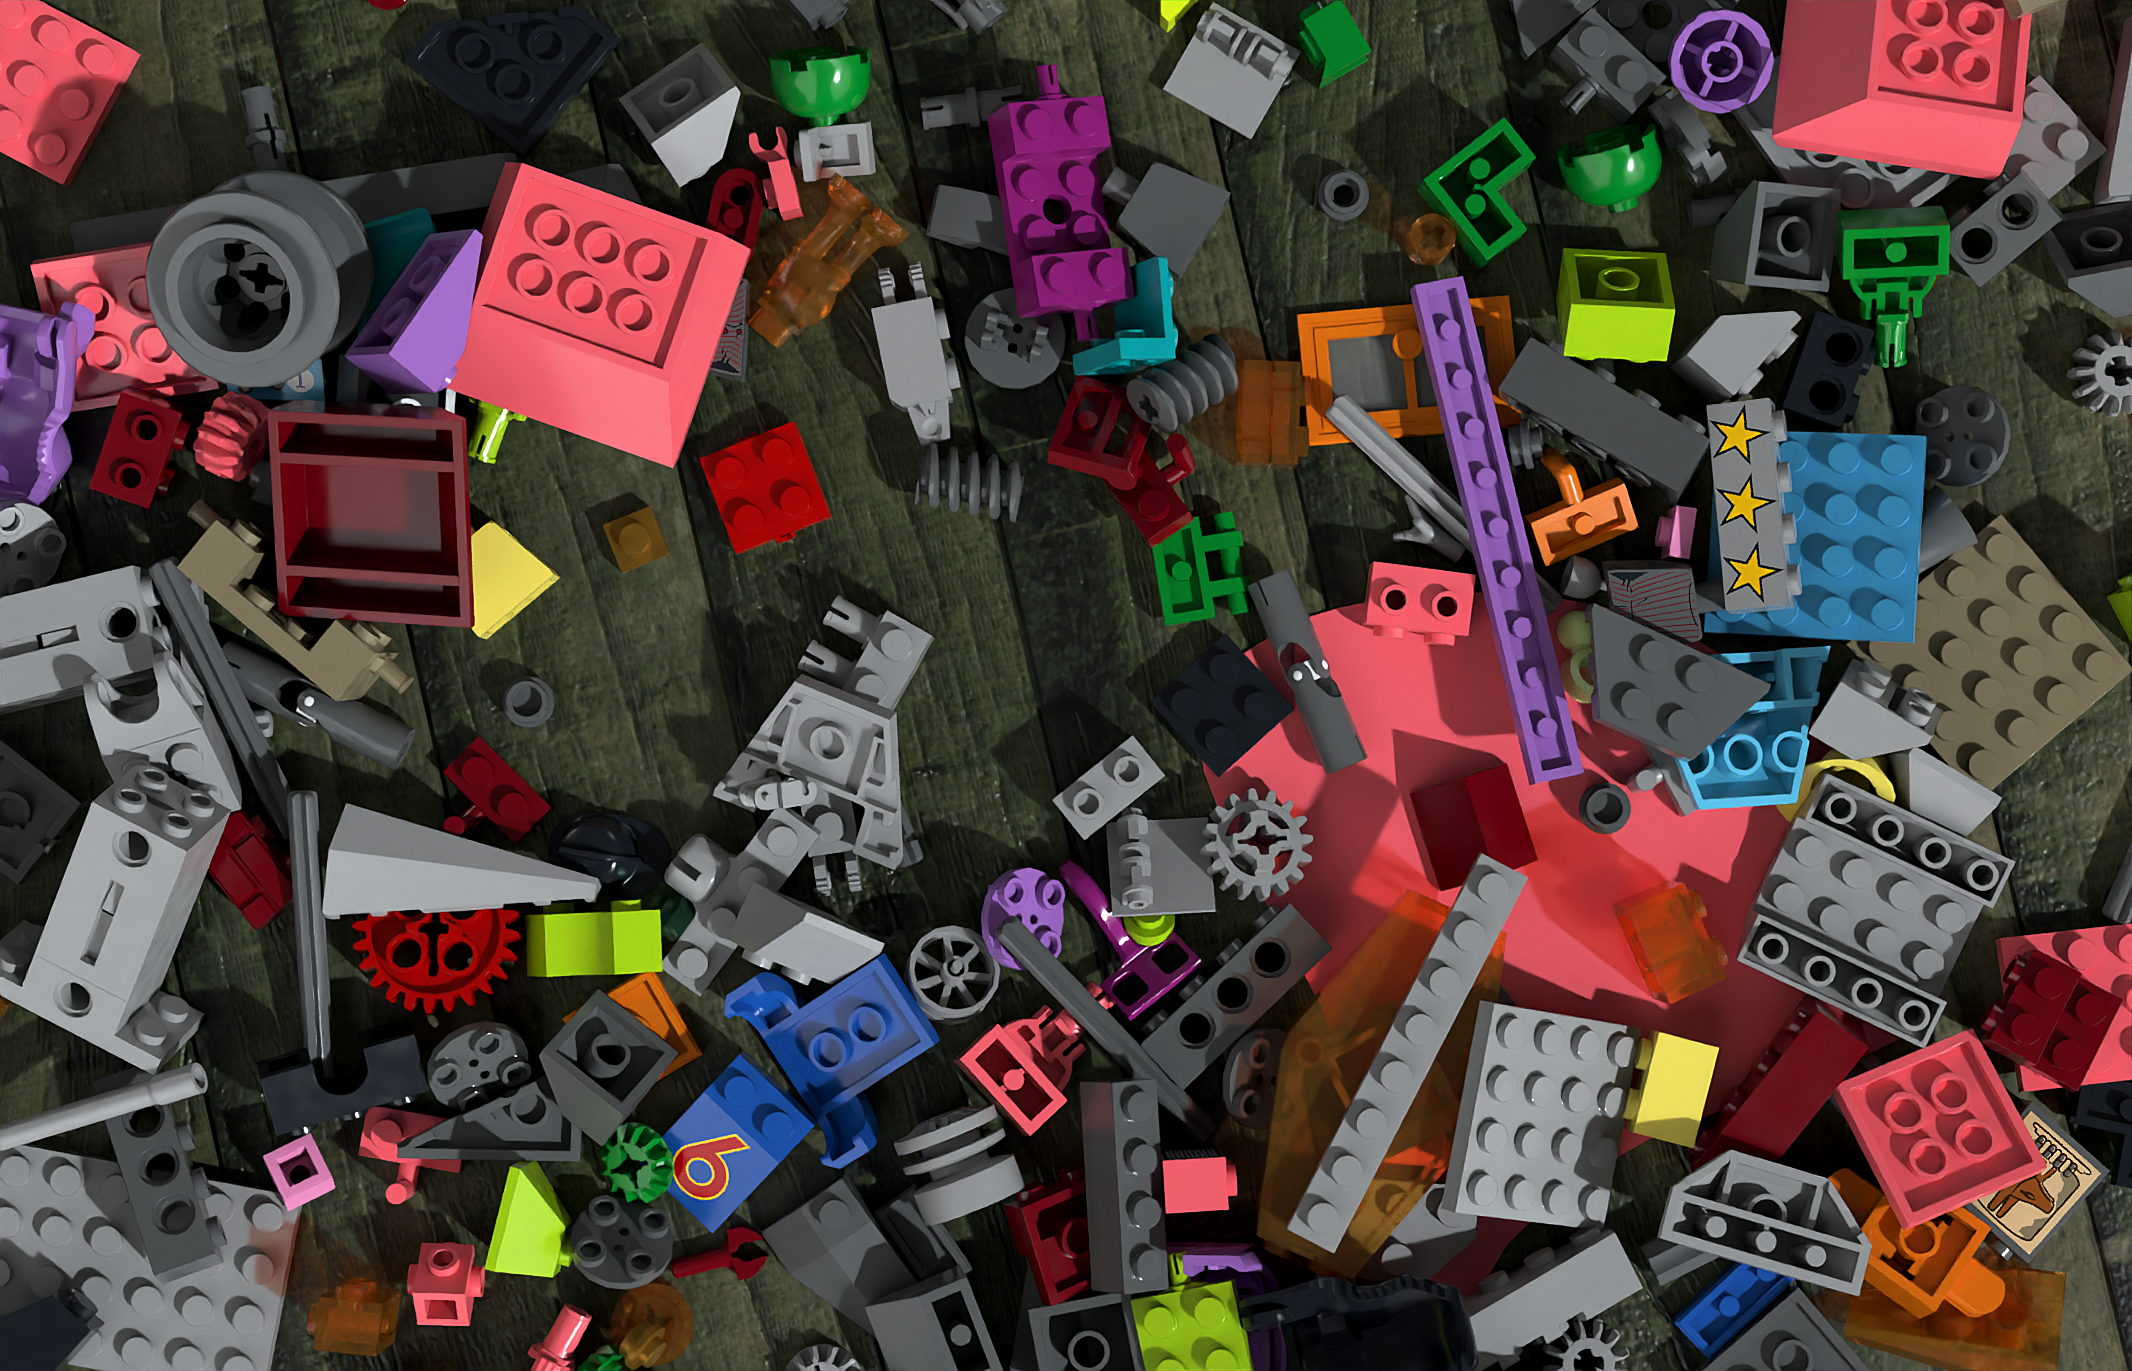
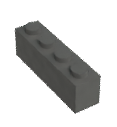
[1080,1078,1169,1294]

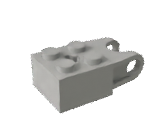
[83,651,242,812]

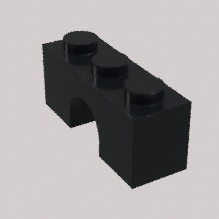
[256,1018,430,1136]

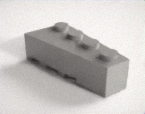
[1463,1224,1643,1371]

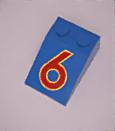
[639,1051,818,1233]

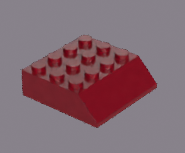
[267,400,475,628]

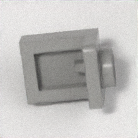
[794,121,876,182]

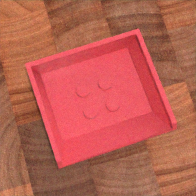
[1772,0,2032,181]
[445,162,751,468]

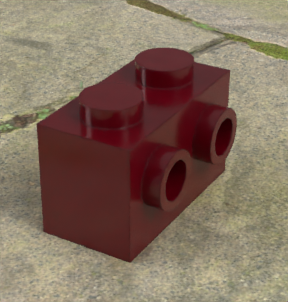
[89,385,192,509]

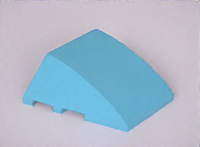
[1673,646,1830,810]

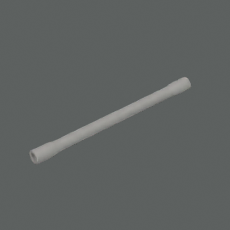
[0,1062,208,1151]

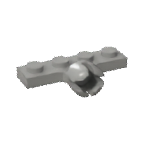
[662,808,822,997]

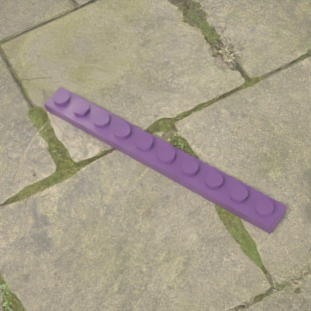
[1410,276,1584,786]

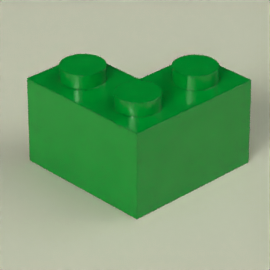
[1417,117,1536,270]

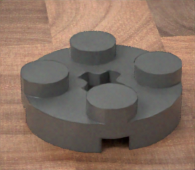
[1648,88,1728,189]

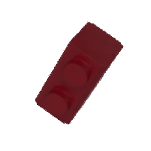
[207,810,294,929]

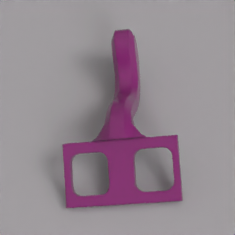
[1058,860,1202,1021]

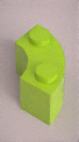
[525,900,663,977]

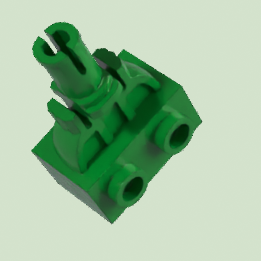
[1837,206,1950,368]

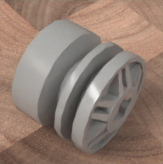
[894,1103,1025,1226]

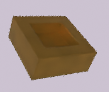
[603,506,671,573]

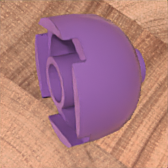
[1668,8,1774,114]

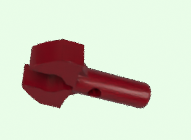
[670,1225,769,1281]

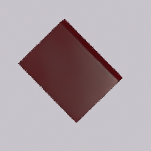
[1409,763,1538,891]

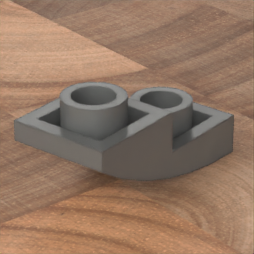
[925,185,1009,256]

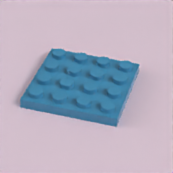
[1704,431,1927,644]

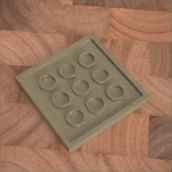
[1842,514,2132,791]

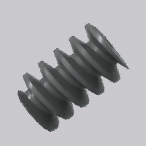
[1127,333,1239,434]
[915,443,1024,523]

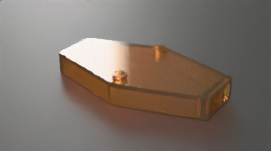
[1254,889,1507,1279]

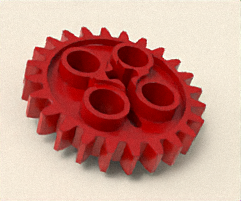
[352,904,522,1016]

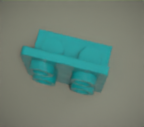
[1072,256,1178,375]

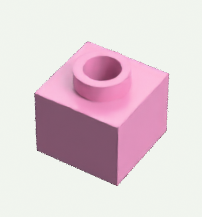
[263,1133,335,1211]

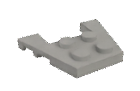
[713,674,903,870]

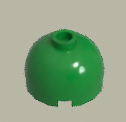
[767,45,871,127]
[1556,123,1662,213]

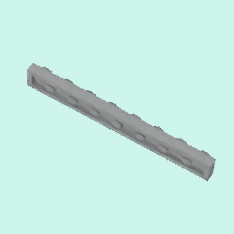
[1286,853,1528,1254]

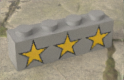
[1706,398,1802,615]

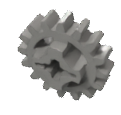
[1200,788,1313,902]

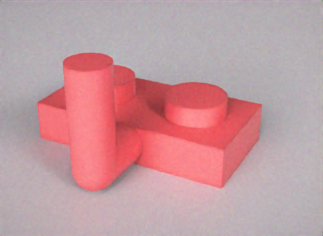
[358,1105,465,1204]

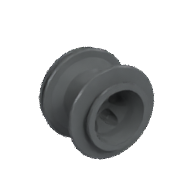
[145,170,376,388]

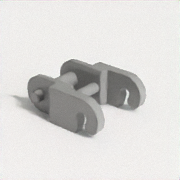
[738,775,817,810]

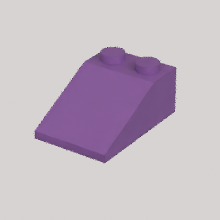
[344,229,483,395]

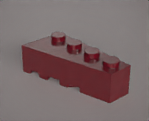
[1688,993,1869,1172]

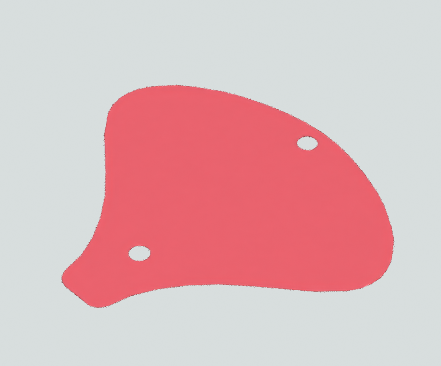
[1202,592,1901,1297]

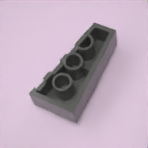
[1498,337,1710,508]

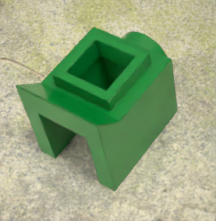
[1297,0,1372,89]

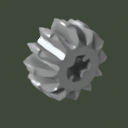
[2066,330,2132,418]
[1541,1316,1629,1371]

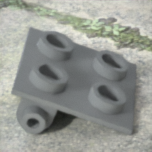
[1163,2,1301,140]
[1106,808,1216,917]

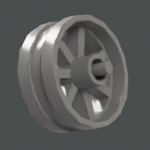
[903,925,1000,1025]

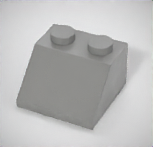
[727,882,885,985]

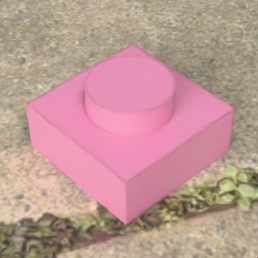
[1655,505,1697,561]

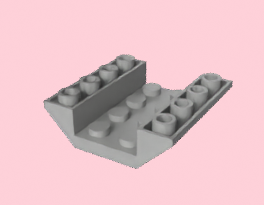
[1735,773,2015,1049]

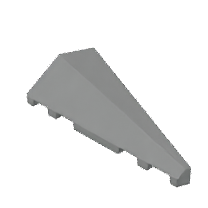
[322,803,601,919]

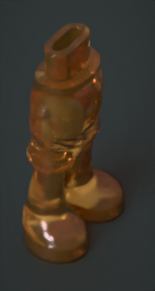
[748,172,910,349]

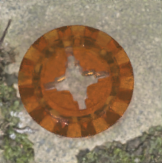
[611,1283,694,1366]

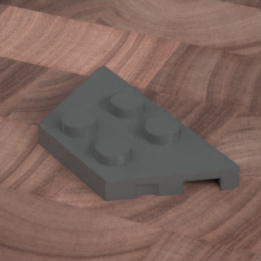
[1584,603,1771,762]

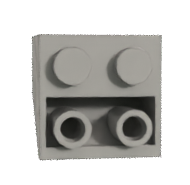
[1669,311,1802,405]
[1809,658,1943,760]

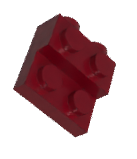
[1980,949,2123,1092]
[1003,1163,1092,1306]

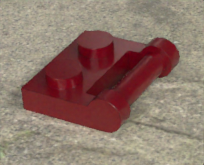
[1047,375,1153,490]

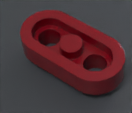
[705,168,766,265]

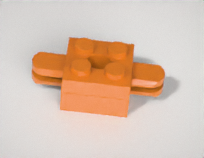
[1826,1168,2005,1319]

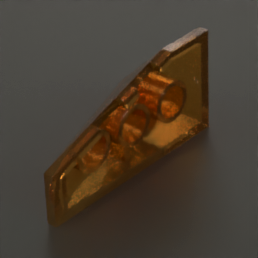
[1845,1266,2066,1371]

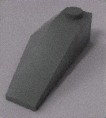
[761,1172,920,1339]

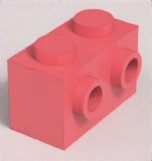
[1362,561,1476,646]

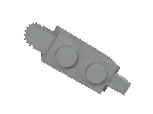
[871,261,961,446]

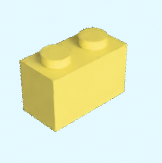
[1621,1029,1719,1148]

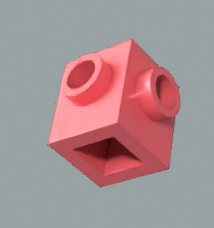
[407,1242,485,1326]

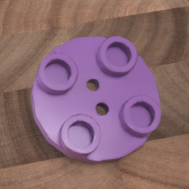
[981,867,1065,970]

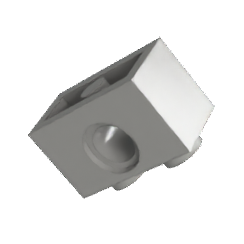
[1052,735,1165,840]

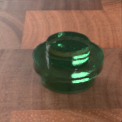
[652,893,695,942]

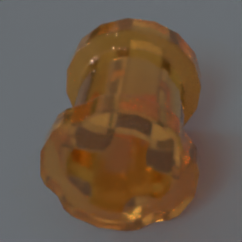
[1406,213,1456,266]

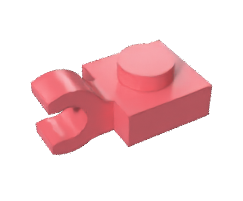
[749,126,803,221]

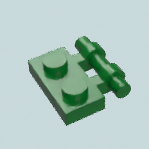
[1151,511,1251,626]

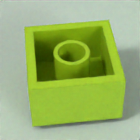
[1556,248,1676,363]

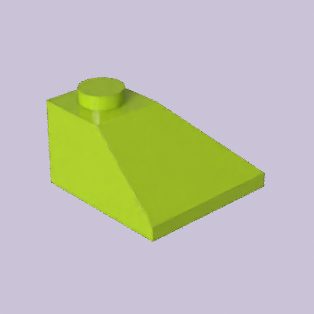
[484,1160,573,1278]

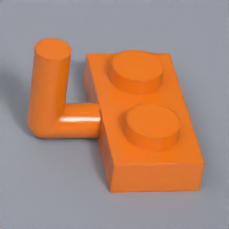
[1524,447,1639,567]

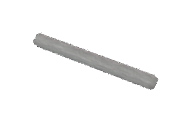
[1325,393,1562,617]

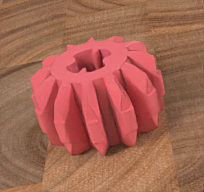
[193,391,270,482]

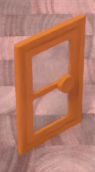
[1296,295,1521,446]

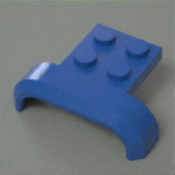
[724,953,941,1169]

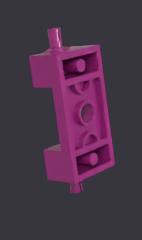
[987,64,1135,342]

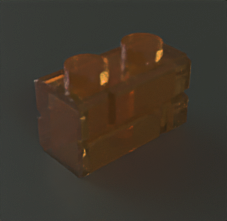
[1235,360,1311,469]

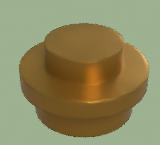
[619,1319,666,1370]

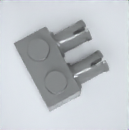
[798,595,934,711]

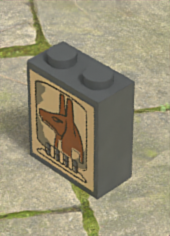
[1962,1098,2109,1264]

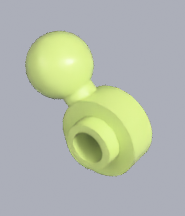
[1556,611,1594,703]

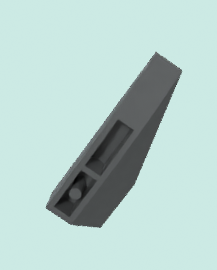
[864,1265,1003,1371]

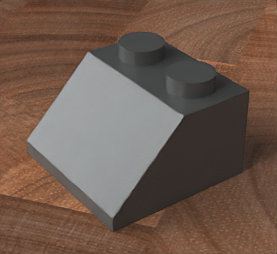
[1028,1293,1146,1371]

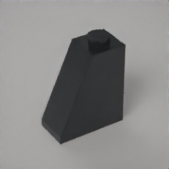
[0,1289,105,1371]

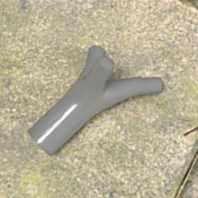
[1393,494,1466,563]

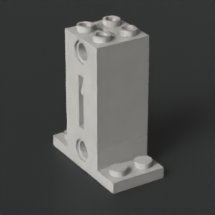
[0,565,181,716]
[0,763,231,1075]

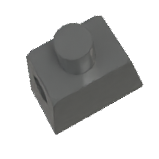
[1101,162,1231,283]

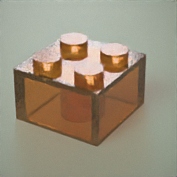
[1611,881,1728,1004]

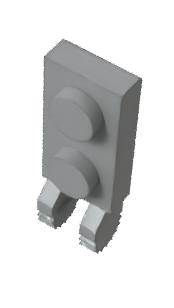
[801,781,862,897]

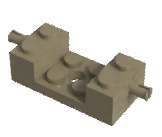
[177,500,414,701]

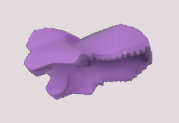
[0,300,95,506]

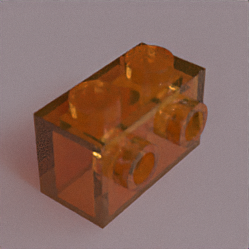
[307,1277,401,1357]

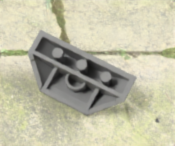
[1657,1149,1872,1296]

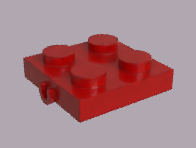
[699,421,833,554]

